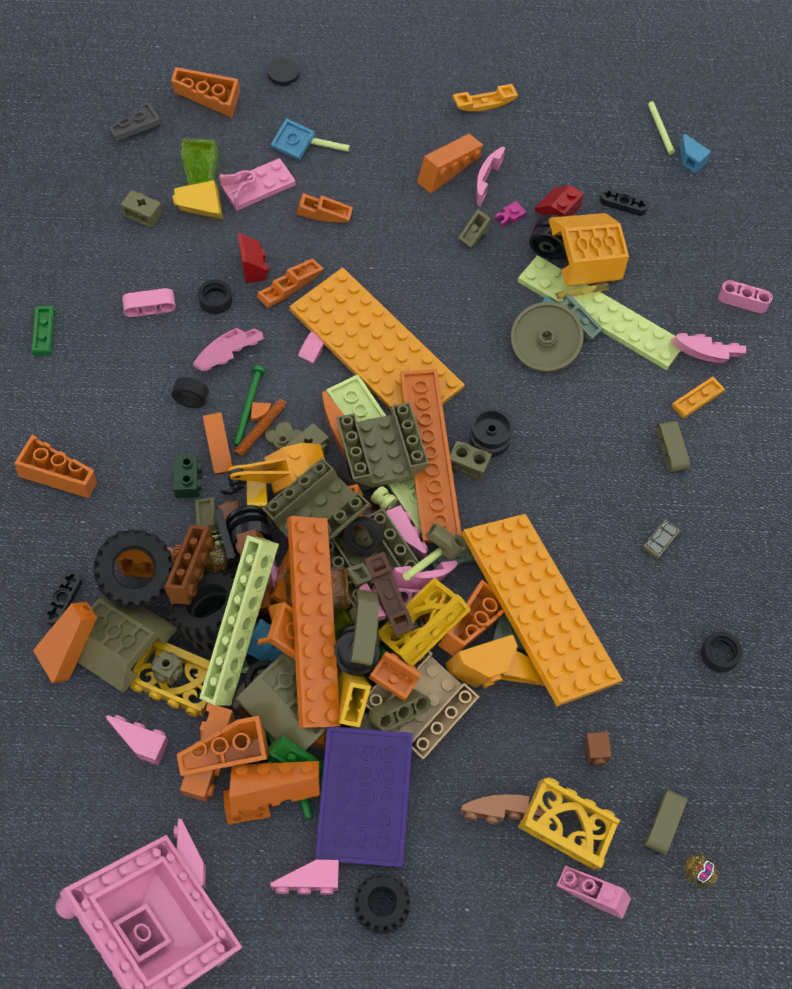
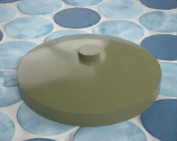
[511,302,584,373]

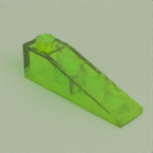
[181,138,219,186]

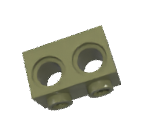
[450,441,492,481]

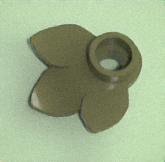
[265,421,302,450]

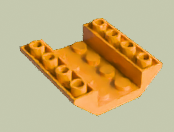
[549,213,629,287]

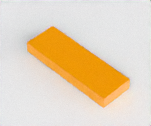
[671,377,725,419]

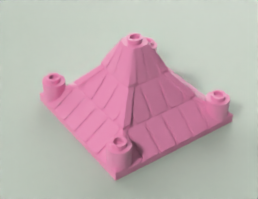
[56,835,242,989]

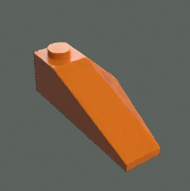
[177,715,270,776]

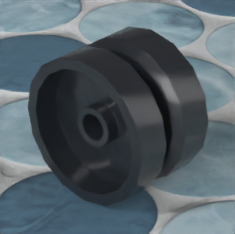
[529,215,566,259]
[470,409,513,457]
[334,622,382,675]

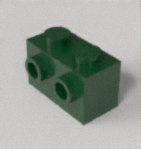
[173,455,202,498]

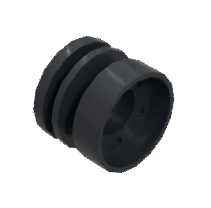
[226,505,273,556]

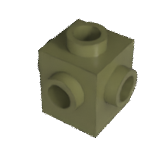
[151,651,183,686]

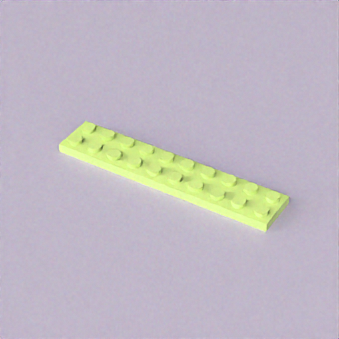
[518,255,681,370]
[326,374,422,538]

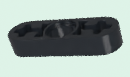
[600,189,648,216]
[43,571,82,626]

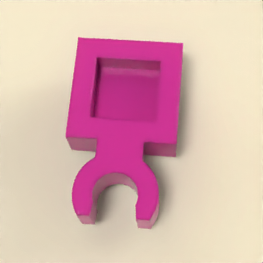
[495,201,526,227]

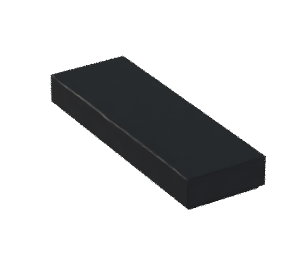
[213,508,235,569]

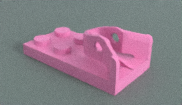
[219,158,296,211]

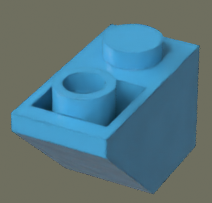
[679,134,711,174]

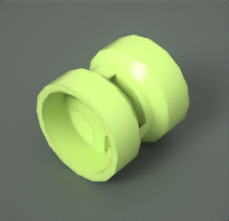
[371,486,398,511]

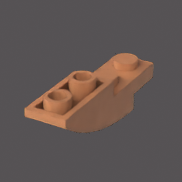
[460,794,544,824]

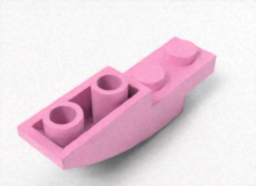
[193,328,264,371]
[670,333,746,363]

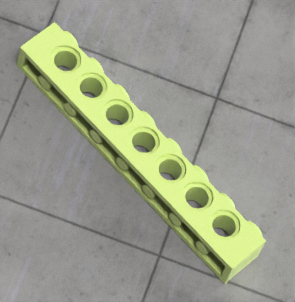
[200,535,279,705]

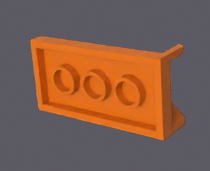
[257,602,336,660]

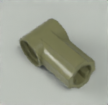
[426,523,467,560]

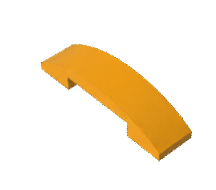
[453,84,518,111]

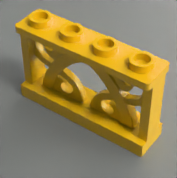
[378,578,471,666]
[130,640,210,717]
[518,778,620,870]

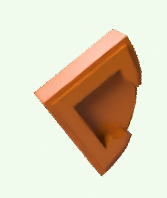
[251,402,271,422]

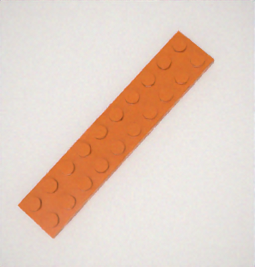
[400,369,462,543]
[287,516,341,728]

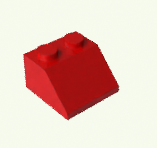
[534,185,584,217]
[238,233,269,283]

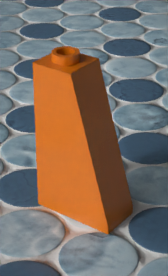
[33,602,97,683]

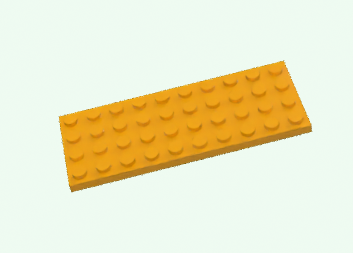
[289,267,465,411]
[461,514,623,707]

